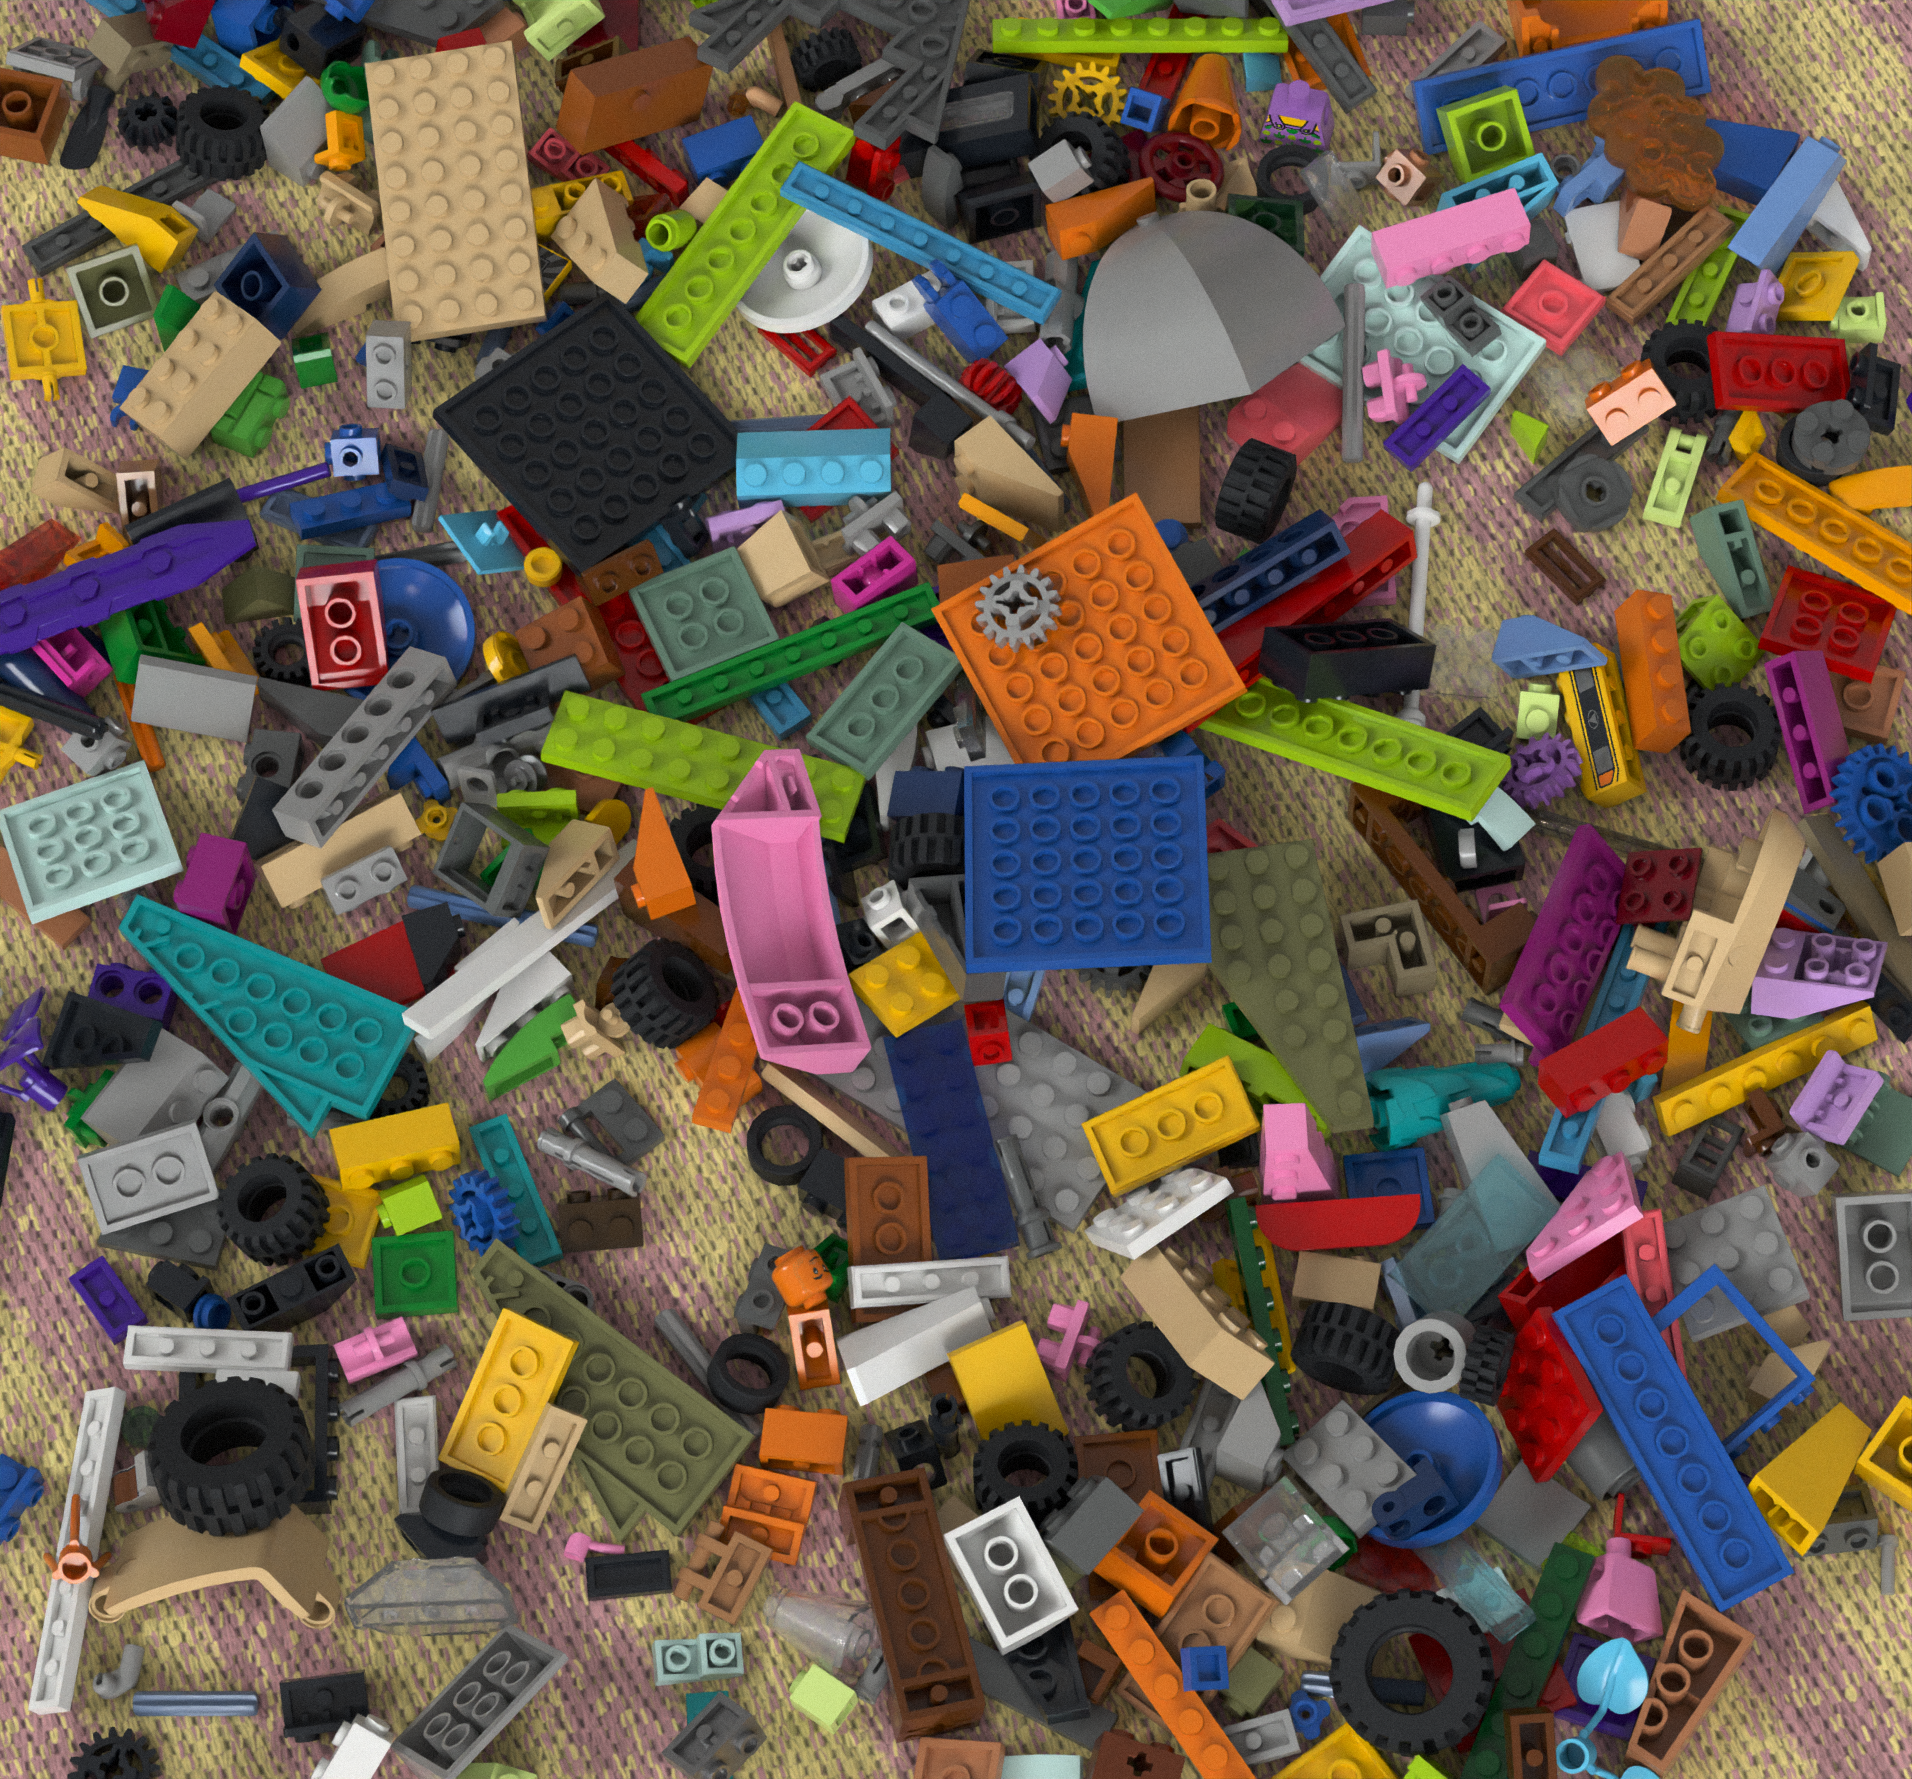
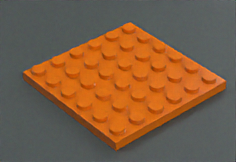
[931,492,1248,764]

